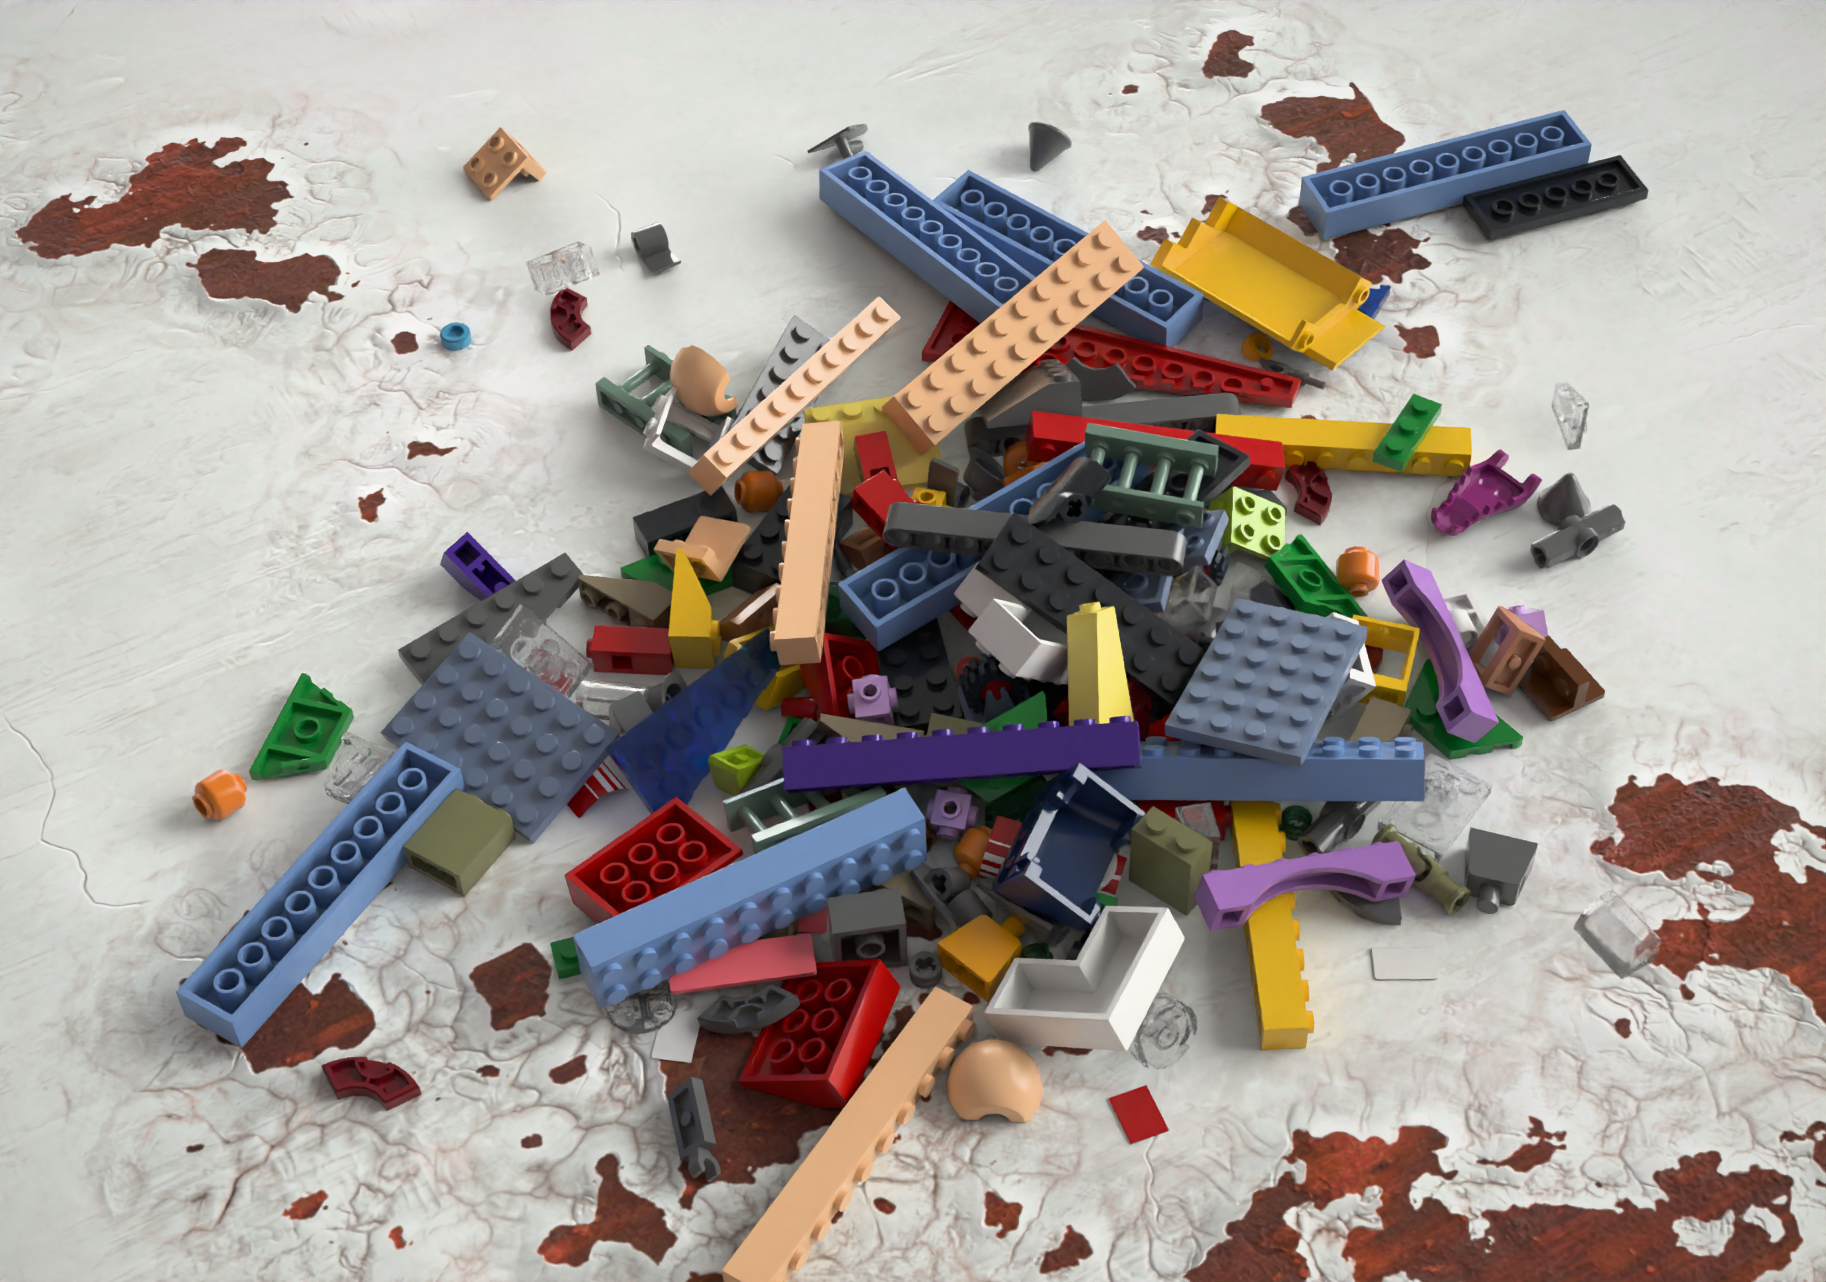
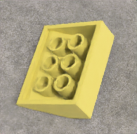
[804,396,941,497]

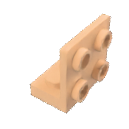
[463,127,547,200]
[653,516,751,582]

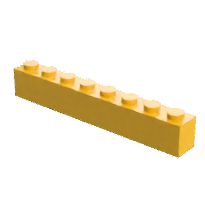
[1215,414,1472,477]
[1228,800,1314,1050]

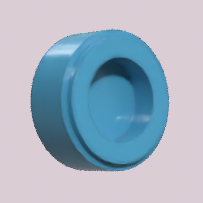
[440,322,472,351]

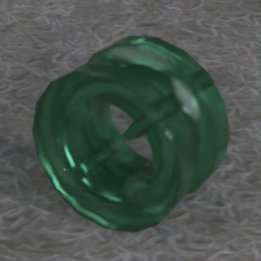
[1279,805,1313,841]

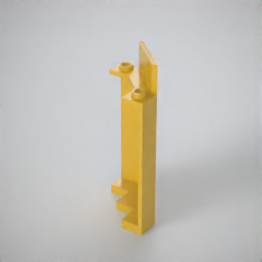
[1150,197,1386,371]

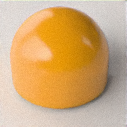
[1241,332,1273,362]

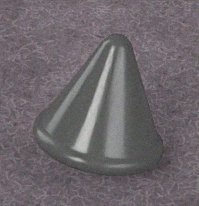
[1028,121,1072,172]
[1536,473,1591,526]

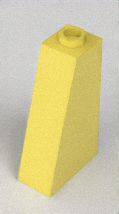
[1067,602,1134,726]

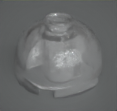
[1128,993,1197,1070]

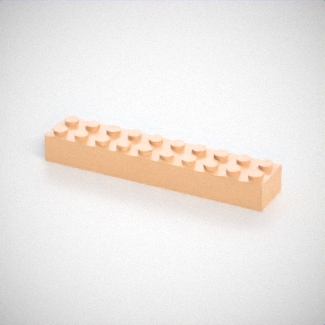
[881,220,1144,455]

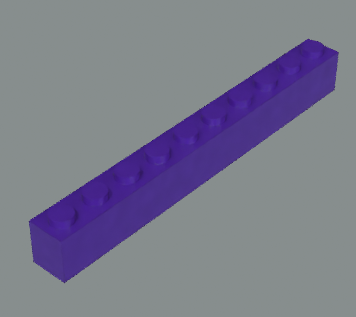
[782,716,1142,794]

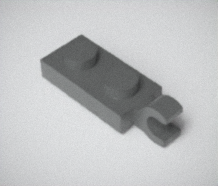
[667,1077,721,1182]

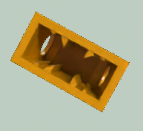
[937,915,1025,1003]

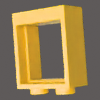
[1352,614,1420,707]

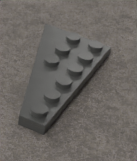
[398,553,584,685]

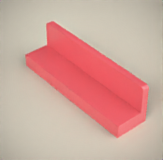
[669,933,817,995]

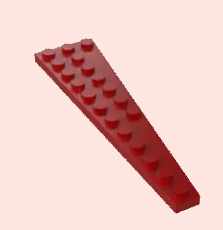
[922,300,1301,408]

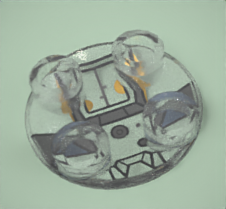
[604,979,678,1034]

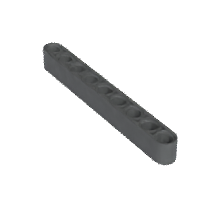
[964,393,1242,457]
[882,502,1187,576]

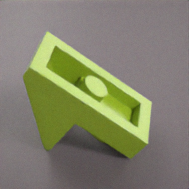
[708,744,765,796]

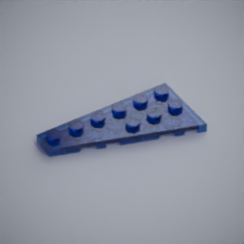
[605,628,781,814]

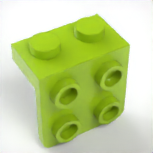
[1208,486,1285,560]

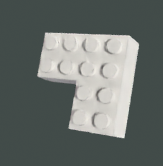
[954,562,1068,686]
[984,906,1185,1051]

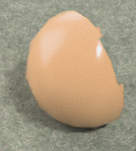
[670,345,739,417]
[946,1039,1043,1123]

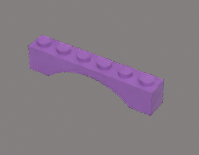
[1381,559,1499,743]
[1194,841,1416,931]

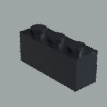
[632,486,738,558]

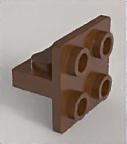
[1518,635,1605,721]

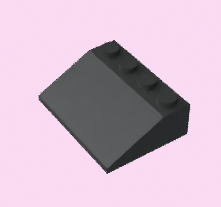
[976,359,1083,429]

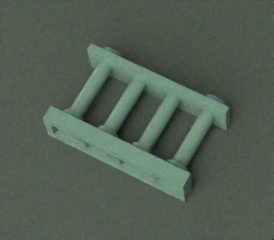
[595,345,737,457]
[1085,423,1219,528]
[723,778,886,854]

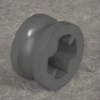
[909,951,942,989]

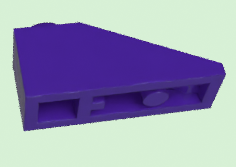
[440,532,516,601]

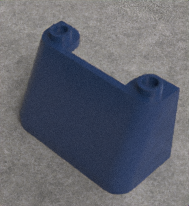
[992,762,1145,931]

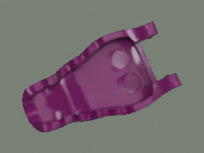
[1431,449,1542,536]

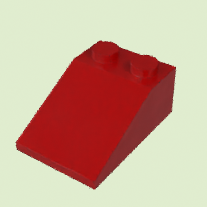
[800,633,880,719]

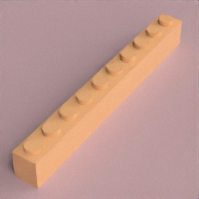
[688,296,901,496]
[770,421,845,665]
[722,986,976,1282]

